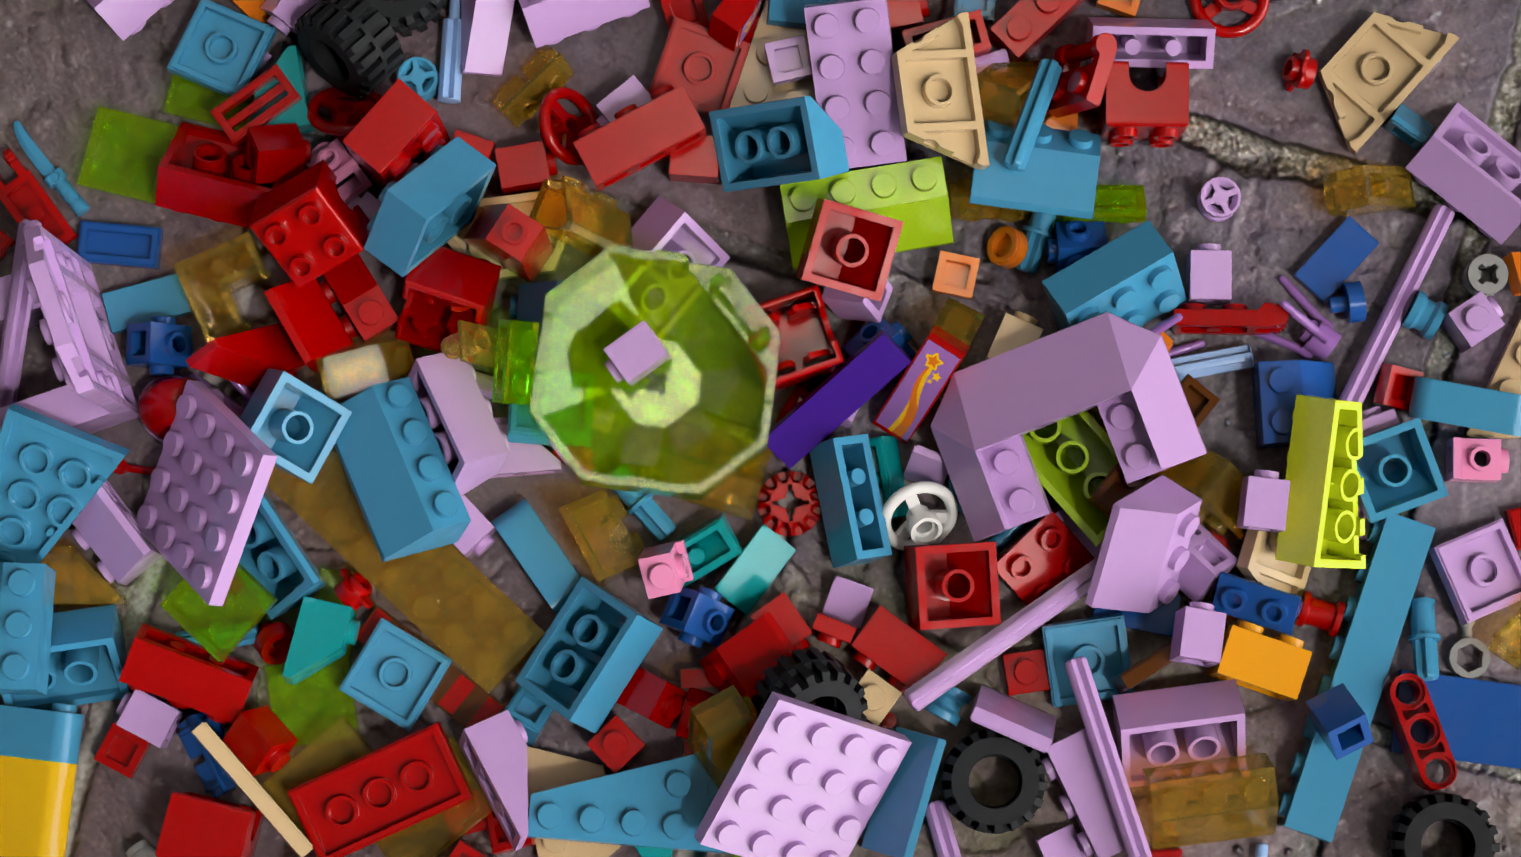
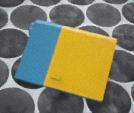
[0,703,84,857]

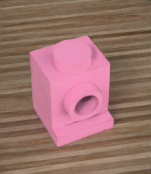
[306,138,373,204]
[1445,437,1510,483]
[638,539,694,599]

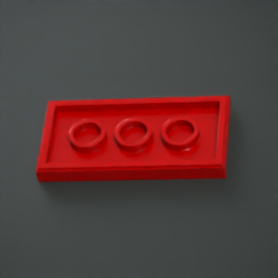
[286,721,474,857]

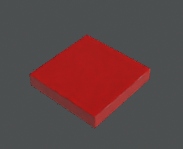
[648,17,751,115]

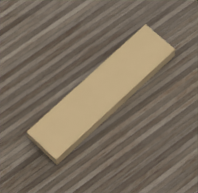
[190,722,313,857]

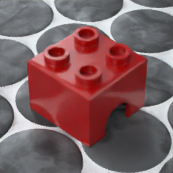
[1098,61,1189,148]
[249,159,370,289]
[395,246,502,363]
[739,284,844,395]
[155,791,264,857]

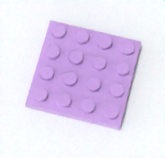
[137,380,278,606]
[694,692,912,857]

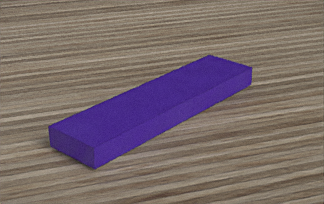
[762,329,911,469]

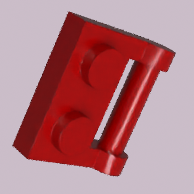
[1046,33,1117,118]

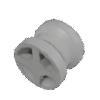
[1461,254,1509,297]

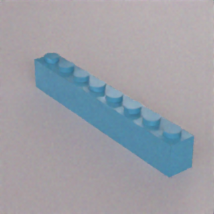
[1275,514,1436,843]

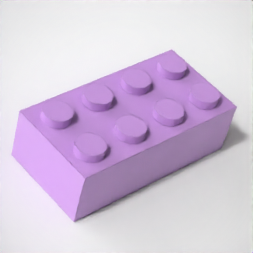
[804,0,907,168]

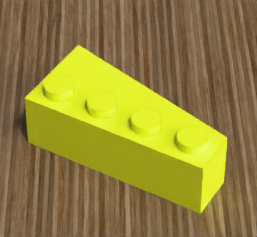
[1275,394,1366,569]

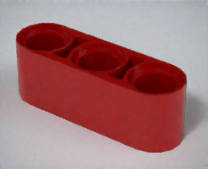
[1382,673,1457,791]

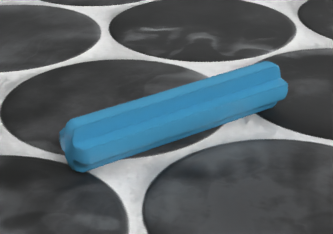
[1003,58,1062,172]

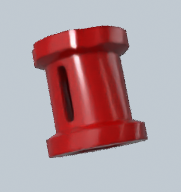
[1294,590,1346,638]

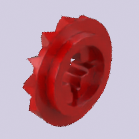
[758,470,822,536]

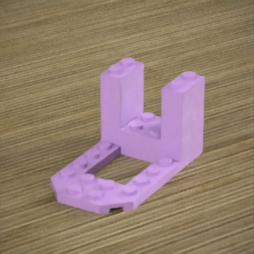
[0,225,139,434]

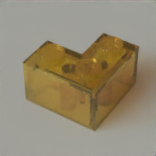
[173,232,272,342]
[1162,449,1247,539]
[688,685,758,789]

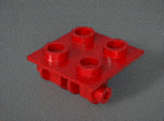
[997,509,1094,606]

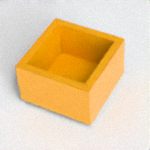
[1207,620,1312,702]

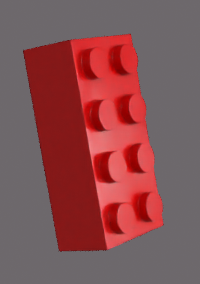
[343,78,451,189]

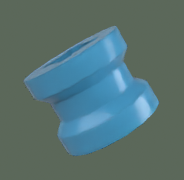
[397,57,439,102]
[1401,290,1449,341]
[923,687,972,726]

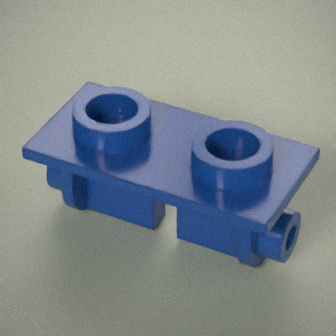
[1212,572,1303,635]
[178,712,237,799]

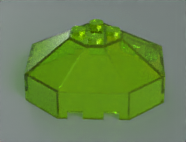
[529,244,781,501]

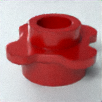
[1282,49,1318,92]
[334,568,373,610]

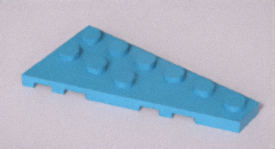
[0,403,130,563]
[527,742,744,855]

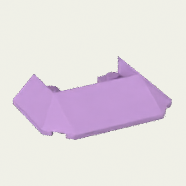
[930,312,1207,542]

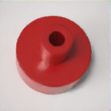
[254,622,294,665]

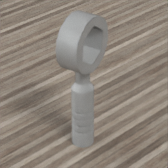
[1446,619,1490,679]

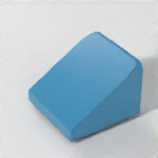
[1384,104,1433,150]
[504,685,554,747]

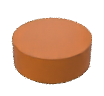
[987,226,1028,269]

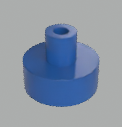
[1328,281,1367,324]

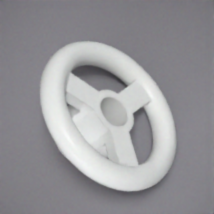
[882,481,958,551]

